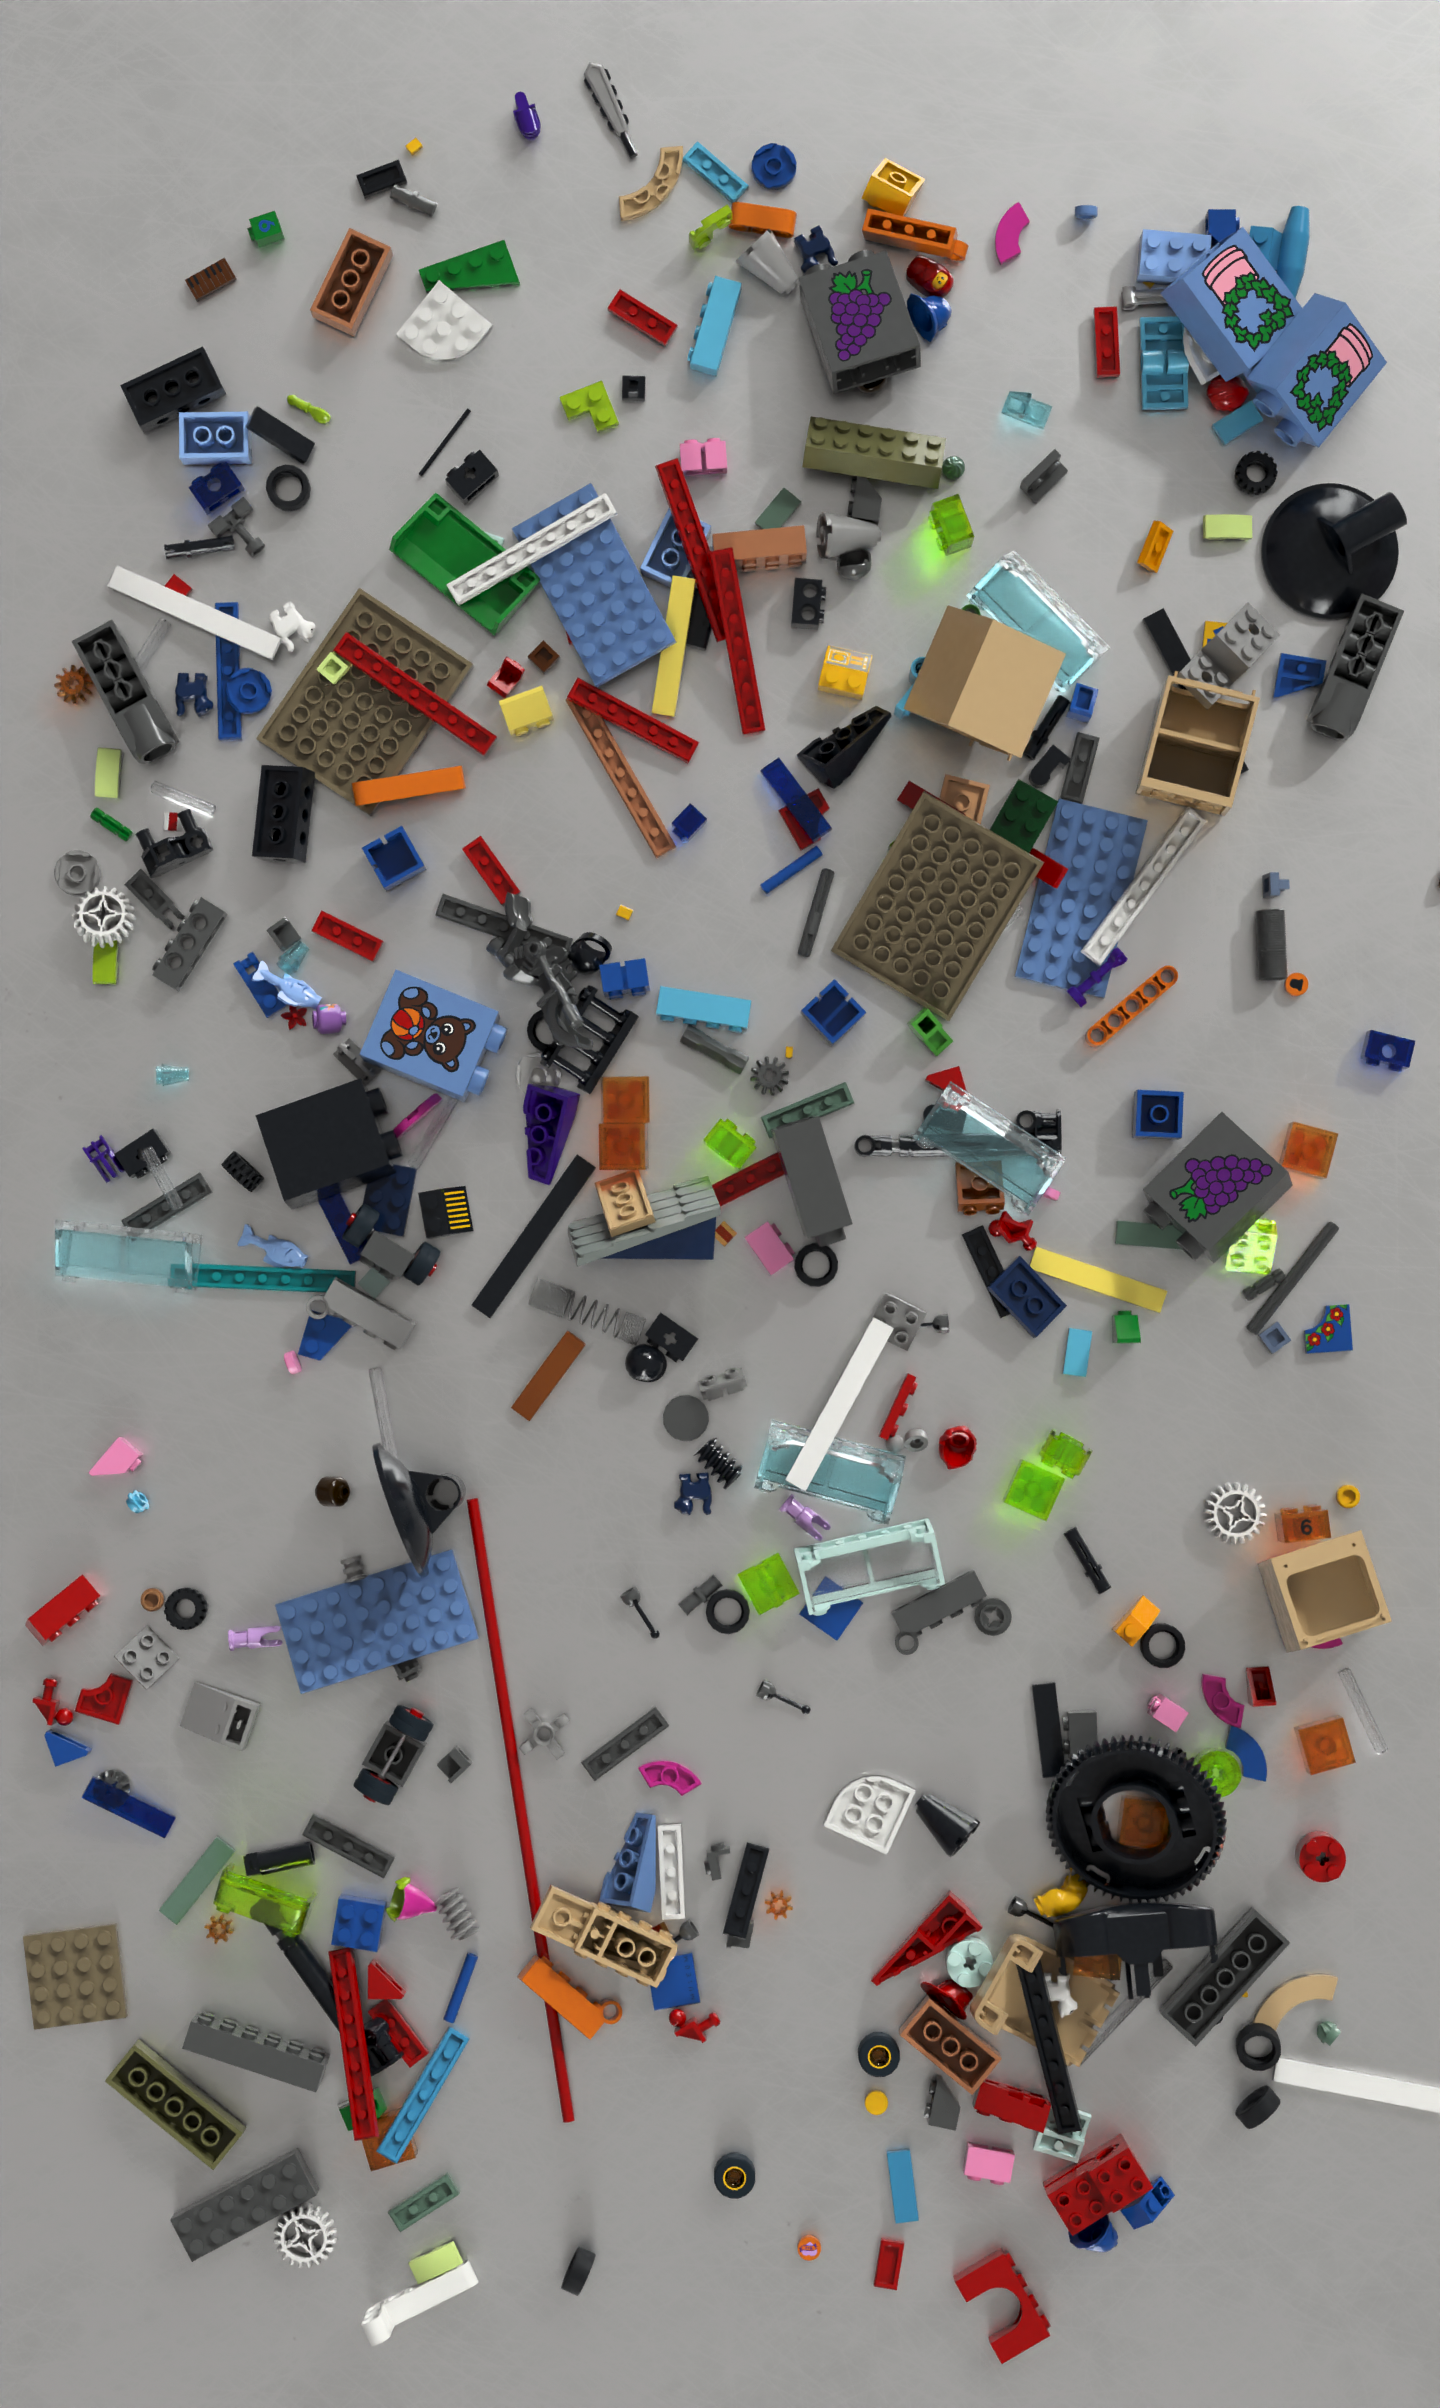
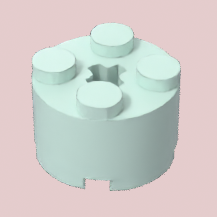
[945,1936,993,1987]

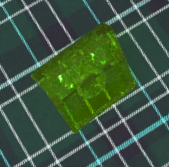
[737,1552,800,1615]

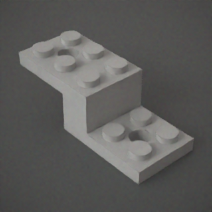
[1177,603,1280,710]

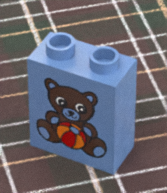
[360,970,508,1102]

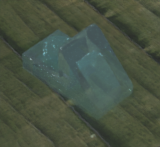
[1001,391,1052,429]

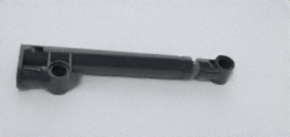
[854,1109,1062,1157]
[250,1893,404,2077]

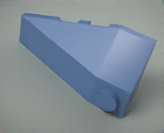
[599,1813,656,1913]

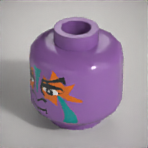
[312,1004,346,1034]

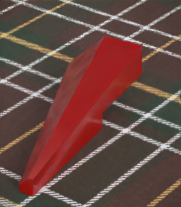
[871,1890,983,1986]

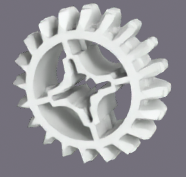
[72,886,136,948]
[1203,1482,1267,1545]
[273,2203,337,2268]

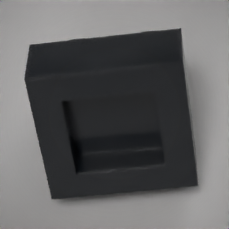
[622,376,646,401]

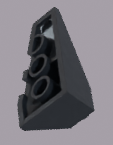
[797,706,892,789]

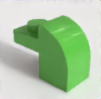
[907,1007,953,1056]

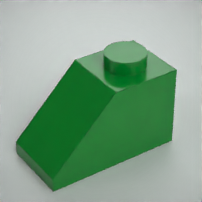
[1112,1311,1141,1343]

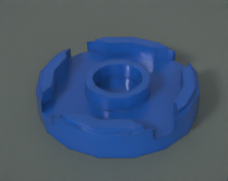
[751,143,797,190]
[225,668,272,714]

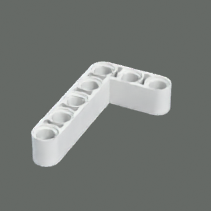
[361,2260,479,2346]

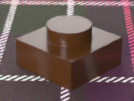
[527,640,560,674]

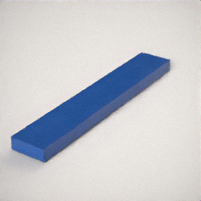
[215,602,242,740]

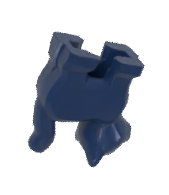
[794,225,838,273]
[175,673,213,718]
[674,1473,712,1516]

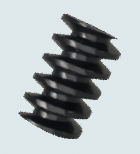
[694,1438,743,1489]

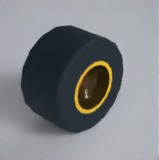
[858,2032,900,2077]
[714,2153,755,2199]

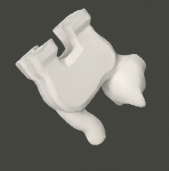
[268,602,316,652]
[1044,1973,1078,2018]

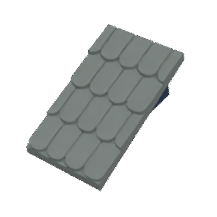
[568,1176,721,1267]

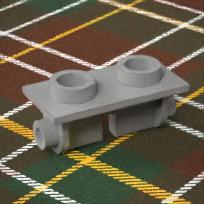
[333,1038,382,1086]
[698,1368,748,1401]

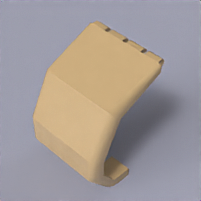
[970,1934,1120,2067]

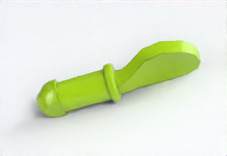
[287,395,331,424]

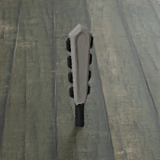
[584,62,638,158]

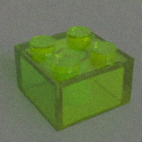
[928,494,975,556]
[703,1118,757,1171]
[1002,1459,1065,1521]

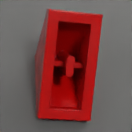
[925,1066,968,1103]
[1246,1666,1276,1707]
[368,1959,406,1999]

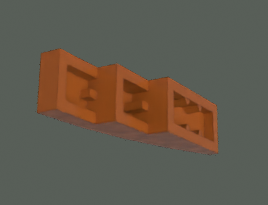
[511,1331,586,1421]

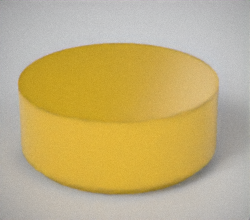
[1336,1485,1360,1508]
[865,2090,888,2115]

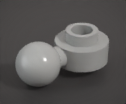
[885,1429,928,1453]

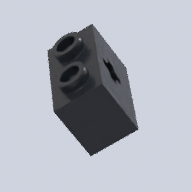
[445,450,499,505]
[115,1129,171,1179]
[645,1312,698,1362]

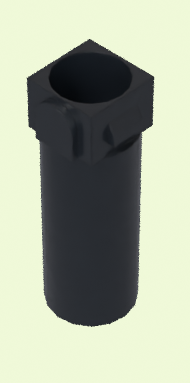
[243,1841,315,1877]

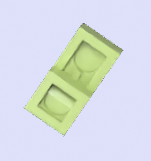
[1203,514,1252,540]
[316,651,352,685]
[95,747,121,798]
[408,2241,463,2284]

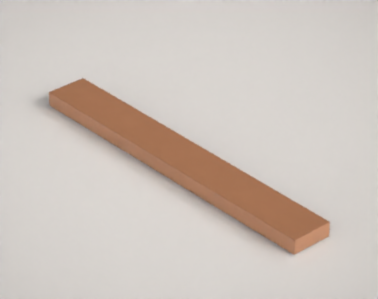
[565,699,676,859]

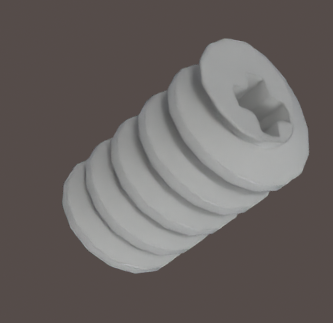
[434,1887,479,1940]

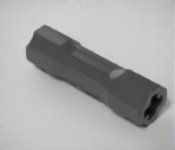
[680,1024,749,1074]

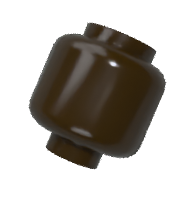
[315,1477,350,1507]

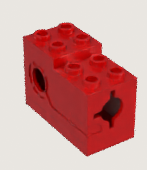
[1042,2134,1153,2236]

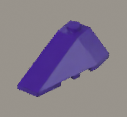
[523,1084,580,1185]

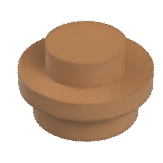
[141,1588,164,1612]

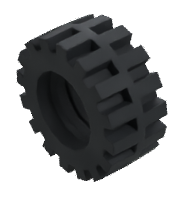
[1234,451,1278,495]
[221,1151,264,1192]
[164,1588,208,1630]

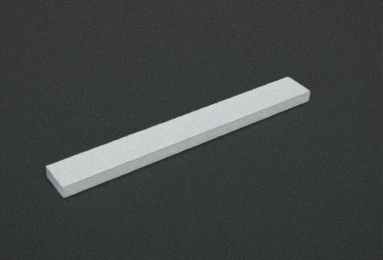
[446,493,617,606]
[108,566,282,660]
[1080,807,1206,966]
[785,1317,894,1491]
[1272,2057,1440,2113]

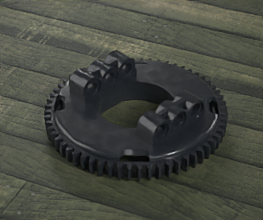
[1045,1735,1227,1903]

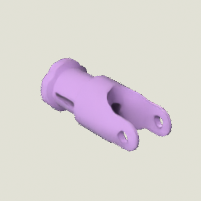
[779,1494,831,1541]
[228,1626,283,1651]

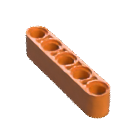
[351,766,466,806]
[1085,965,1178,1047]

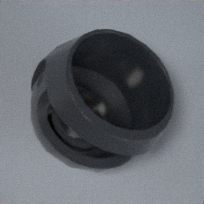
[568,932,612,975]
[625,1344,667,1382]

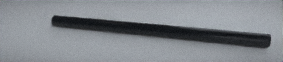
[419,408,471,476]

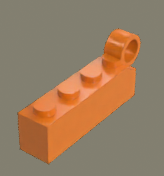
[862,208,969,261]
[517,1955,622,2039]

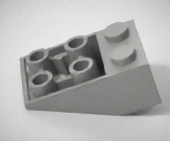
[180,1682,261,1751]

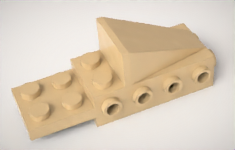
[530,1885,678,1988]

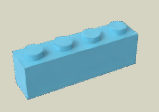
[687,276,742,376]
[656,986,751,1033]

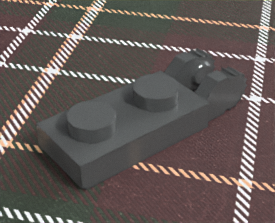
[124,869,185,930]

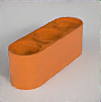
[728,202,797,238]

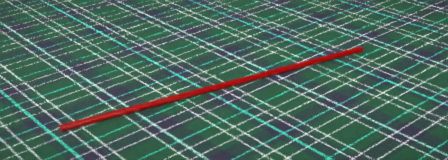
[467,1498,575,2123]

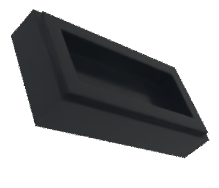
[356,160,407,199]

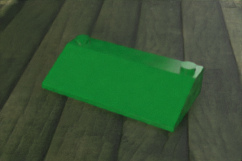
[389,493,540,636]

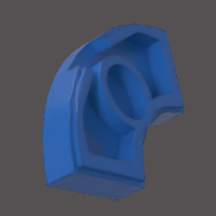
[1225,1725,1267,1782]

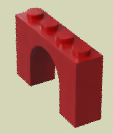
[953,2248,1051,2364]

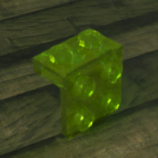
[1225,1218,1278,1274]

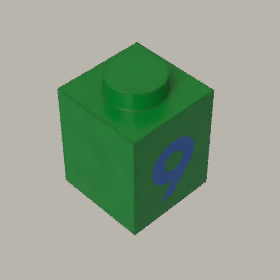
[247,211,285,247]

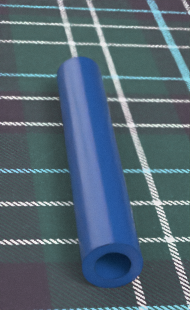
[760,846,823,894]
[443,1953,478,2023]

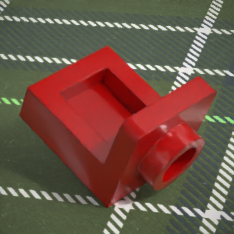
[487,657,525,698]

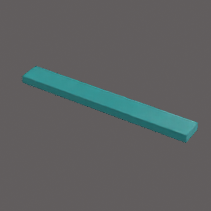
[170,1263,356,1293]

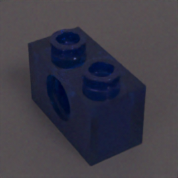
[188,462,245,515]
[1360,1030,1415,1072]

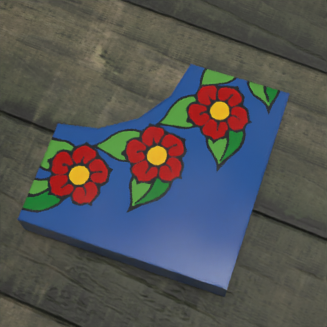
[1304,1304,1353,1354]

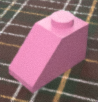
[88,1437,143,1476]

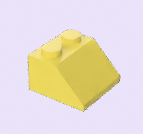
[499,686,554,736]

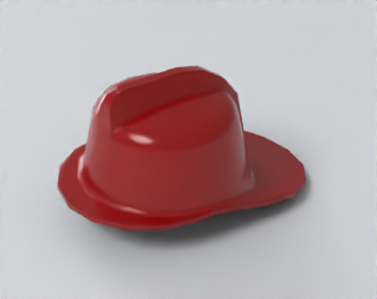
[921,1979,973,2020]

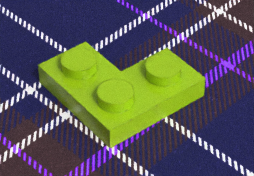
[560,381,619,433]

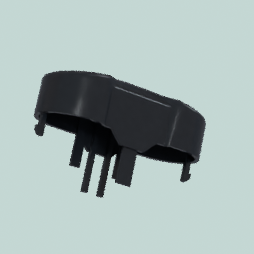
[1053,1902,1218,1999]

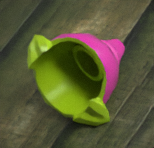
[386,1877,437,1922]

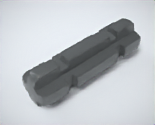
[1242,1268,1286,1301]

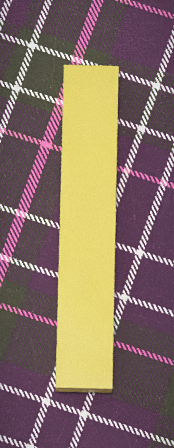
[652,575,696,717]
[1029,1247,1167,1313]

